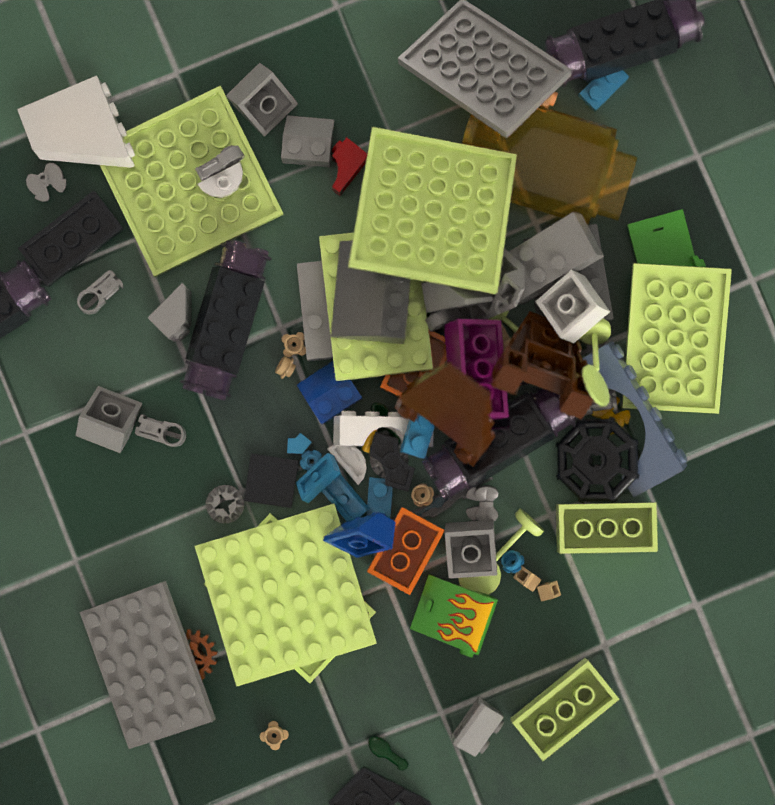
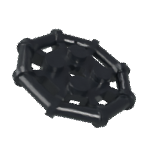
[555,417,640,504]

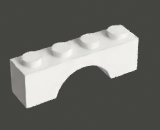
[333,411,433,447]

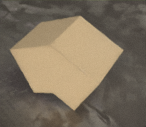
[513,566,541,592]
[536,581,561,601]

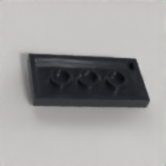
[18,191,124,287]

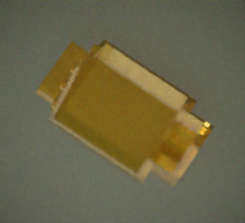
[462,106,637,225]

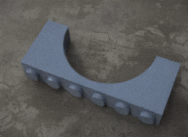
[582,341,688,497]

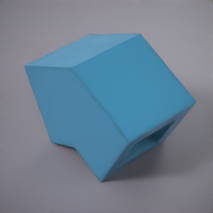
[287,433,312,454]

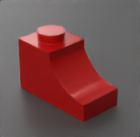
[331,137,367,196]

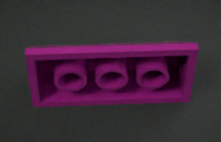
[444,319,509,419]

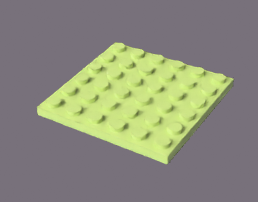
[100,85,284,277]
[348,127,517,294]
[195,503,377,686]

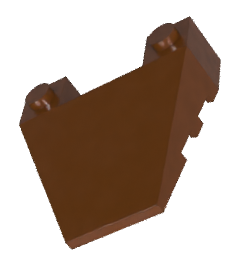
[491,311,594,419]
[395,362,495,467]

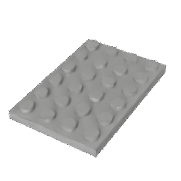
[398,0,571,138]
[80,581,216,749]

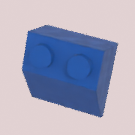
[297,361,363,425]
[323,512,396,558]

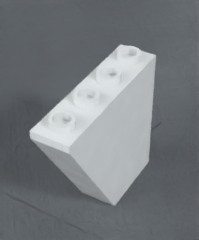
[17,75,135,168]

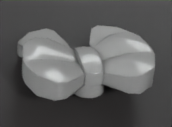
[26,163,67,202]
[466,485,498,521]

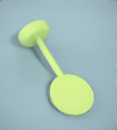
[579,318,611,406]
[458,508,544,595]

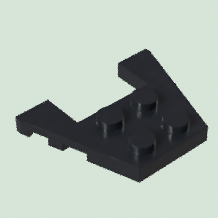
[329,766,431,805]

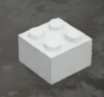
[536,269,610,343]

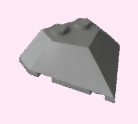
[459,248,525,320]

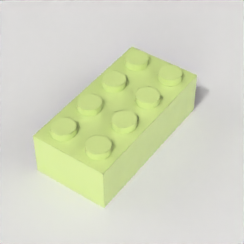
[556,502,658,554]
[510,658,619,761]

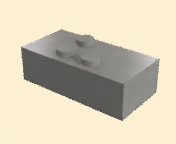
[509,212,604,305]
[297,261,333,362]

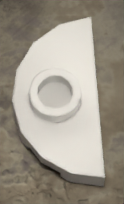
[198,162,243,198]
[327,445,367,485]

